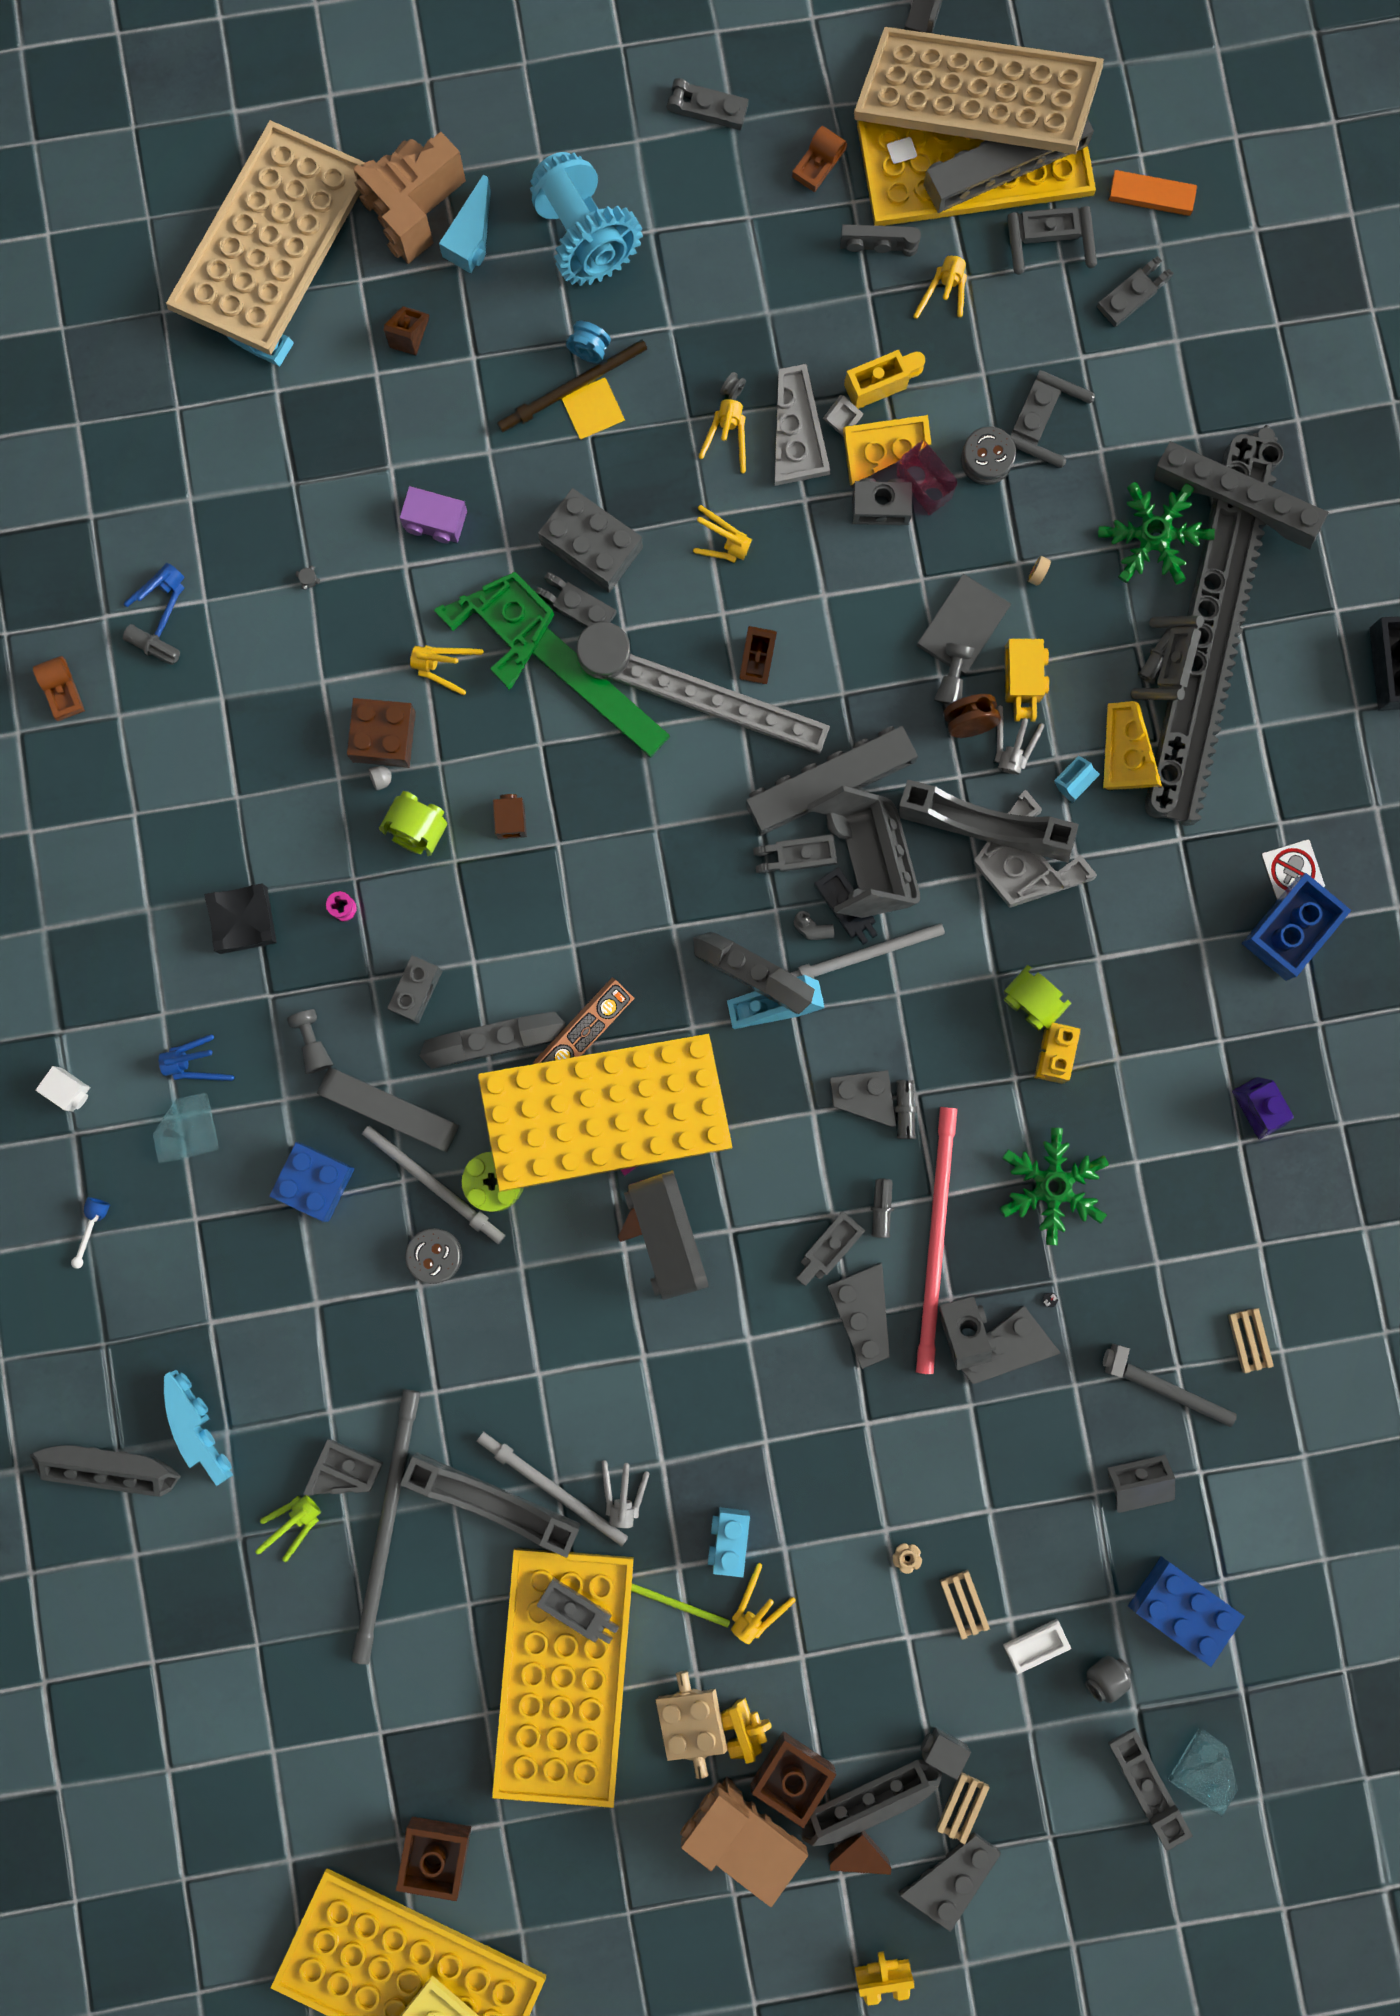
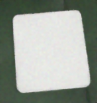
[887,137,917,164]

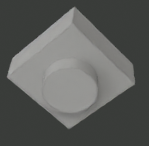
[822,395,863,437]
[1103,1343,1130,1378]

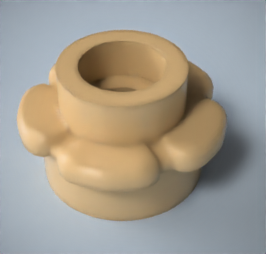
[893,1543,922,1574]

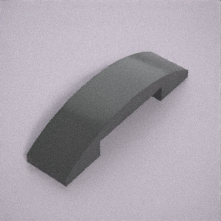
[1108,1728,1193,1851]

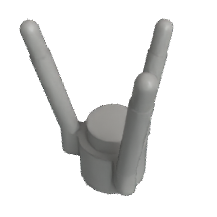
[994,705,1044,775]
[602,1460,649,1528]

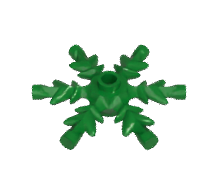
[1098,482,1215,584]
[1000,1128,1109,1246]

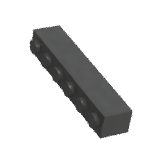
[923,118,1094,213]
[746,726,918,836]

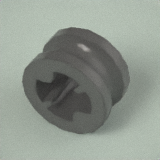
[720,372,746,400]

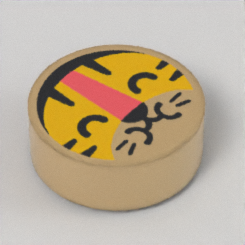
[1027,556,1051,586]

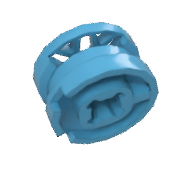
[566,321,611,363]

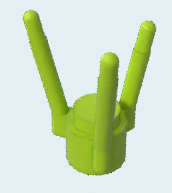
[255,1495,321,1562]

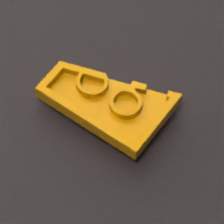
[843,415,931,486]
[1103,701,1162,790]

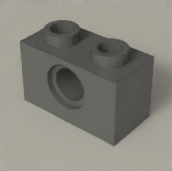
[852,478,912,525]
[387,955,442,1024]
[939,1296,996,1370]

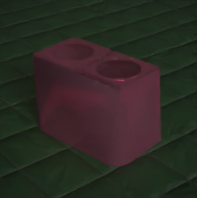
[896,440,957,515]

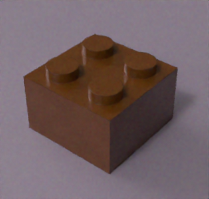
[347,698,416,768]
[750,1731,837,1828]
[396,1816,472,1901]

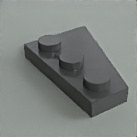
[827,1263,890,1369]
[961,1305,1061,1384]
[899,1832,1001,1932]

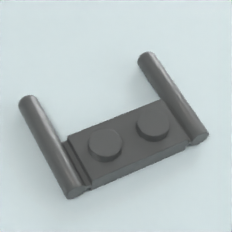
[1007,206,1097,275]
[1010,370,1095,468]
[1131,615,1204,700]

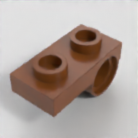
[792,126,847,192]
[33,656,85,721]

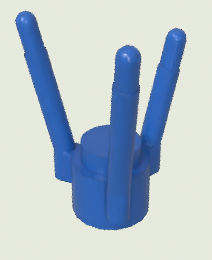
[124,563,185,637]
[159,1034,235,1081]

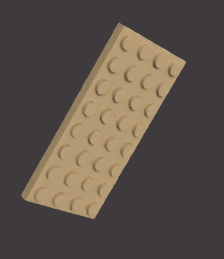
[854,27,1104,154]
[166,120,365,355]

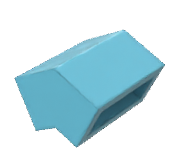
[1054,755,1100,803]

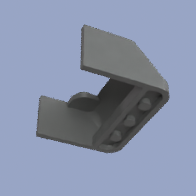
[807,786,920,918]
[624,1170,709,1300]

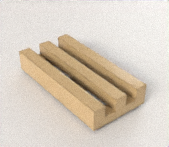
[1228,1308,1274,1373]
[940,1570,990,1640]
[936,1772,990,1844]

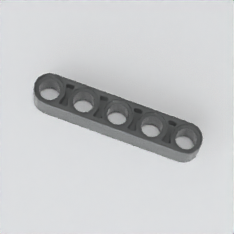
[317,1067,459,1152]

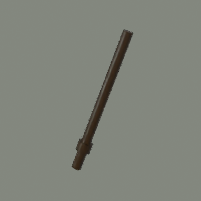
[497,339,647,433]

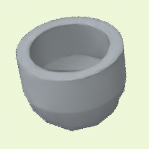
[368,766,392,791]

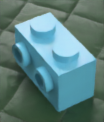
[708,1507,750,1577]

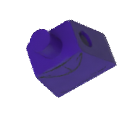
[1232,1077,1294,1140]

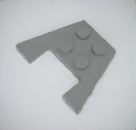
[974,790,1097,908]

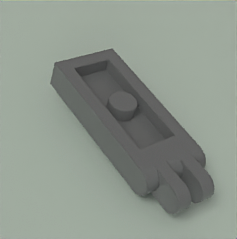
[537,1577,619,1644]

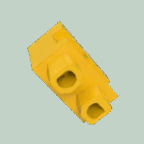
[1034,1022,1081,1084]

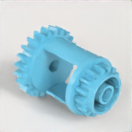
[530,152,643,286]

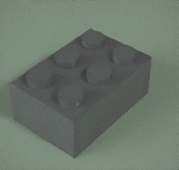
[538,488,643,593]

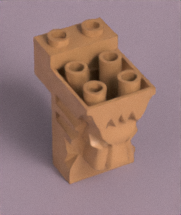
[353,132,466,264]
[680,1777,808,1907]

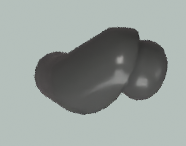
[794,911,834,940]

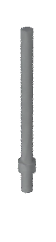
[790,923,945,979]
[362,1125,506,1244]
[476,1431,628,1547]

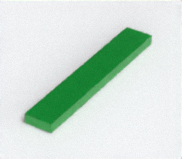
[532,628,670,758]

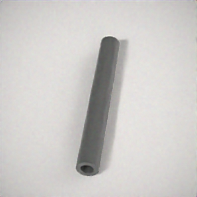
[1123,1363,1237,1427]

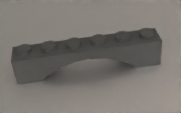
[1154,441,1329,550]
[899,780,1079,863]
[400,1452,581,1558]

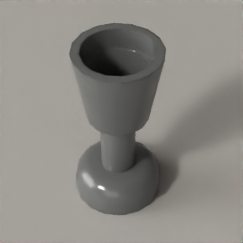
[934,643,974,704]
[287,1009,334,1074]

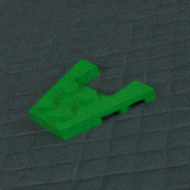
[434,572,555,690]

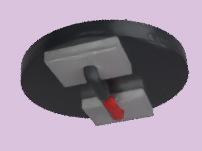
[1043,1293,1058,1308]

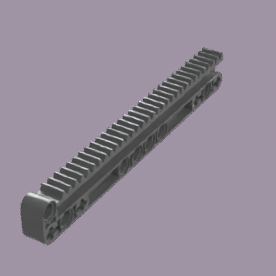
[1145,434,1284,826]

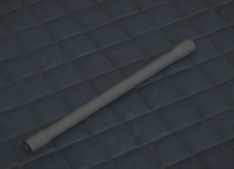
[351,1389,421,1664]

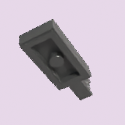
[796,1211,865,1286]

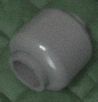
[1085,1656,1131,1703]

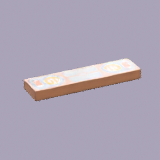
[533,977,635,1064]

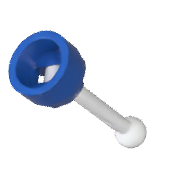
[71,1197,110,1269]

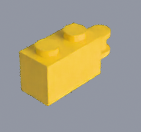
[844,350,925,409]
[1005,639,1049,722]

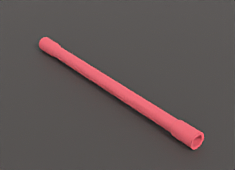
[916,1107,957,1374]

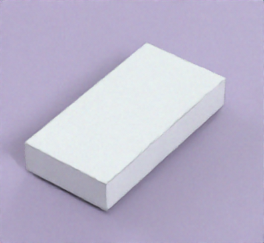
[1003,1619,1071,1675]

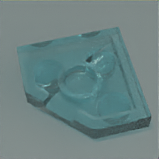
[153,1093,219,1163]
[1168,1727,1238,1816]

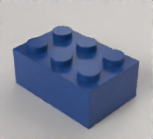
[1241,873,1352,981]
[1128,1556,1245,1667]

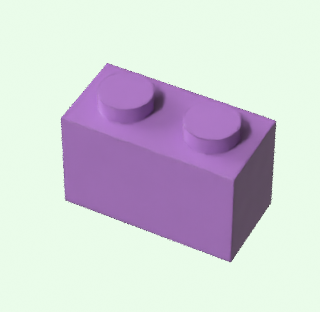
[400,486,467,543]

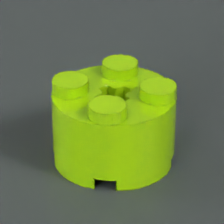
[379,791,447,856]
[1004,965,1072,1031]
[462,1152,523,1212]

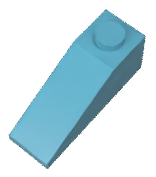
[439,175,491,273]
[727,975,825,1029]

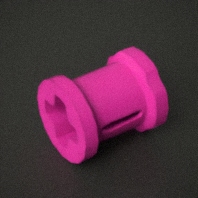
[326,891,357,921]

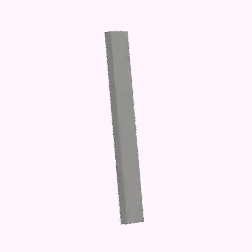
[610,654,830,754]

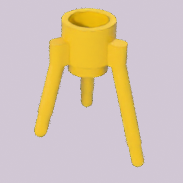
[913,255,967,319]
[698,399,746,474]
[693,505,752,563]
[410,645,484,695]
[731,1563,795,1644]

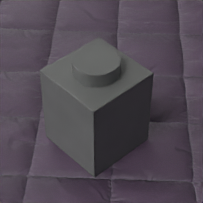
[920,1727,971,1780]

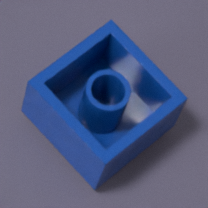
[270,1142,355,1222]

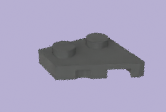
[830,1070,896,1127]
[303,1439,383,1496]

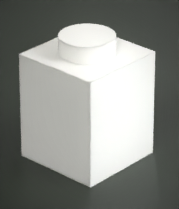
[36,1066,90,1112]

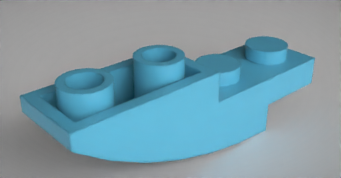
[164,1370,233,1486]

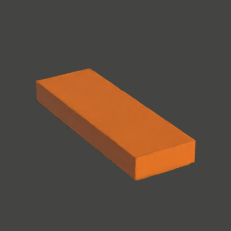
[1108,170,1197,216]

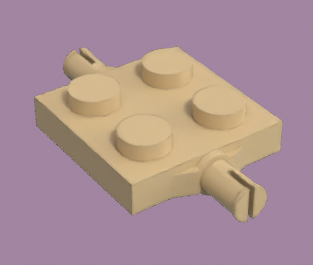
[656,1671,728,1779]

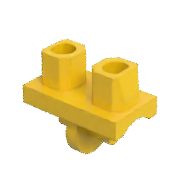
[720,1698,771,1764]
[855,1951,914,2006]

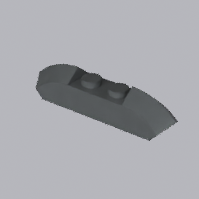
[693,932,815,1014]
[419,1012,565,1069]
[30,1445,181,1497]
[802,1760,943,1846]

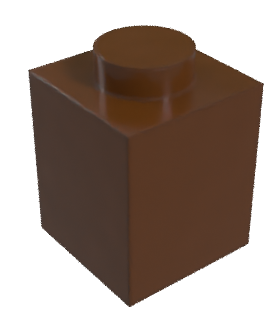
[493,794,527,839]

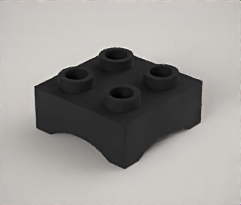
[204,883,277,954]

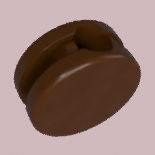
[944,694,1001,738]

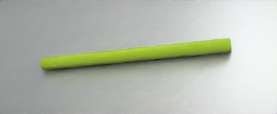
[631,1583,730,1628]

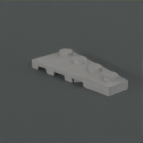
[774,364,830,486]

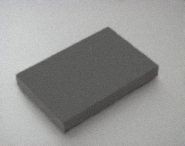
[917,574,1011,676]

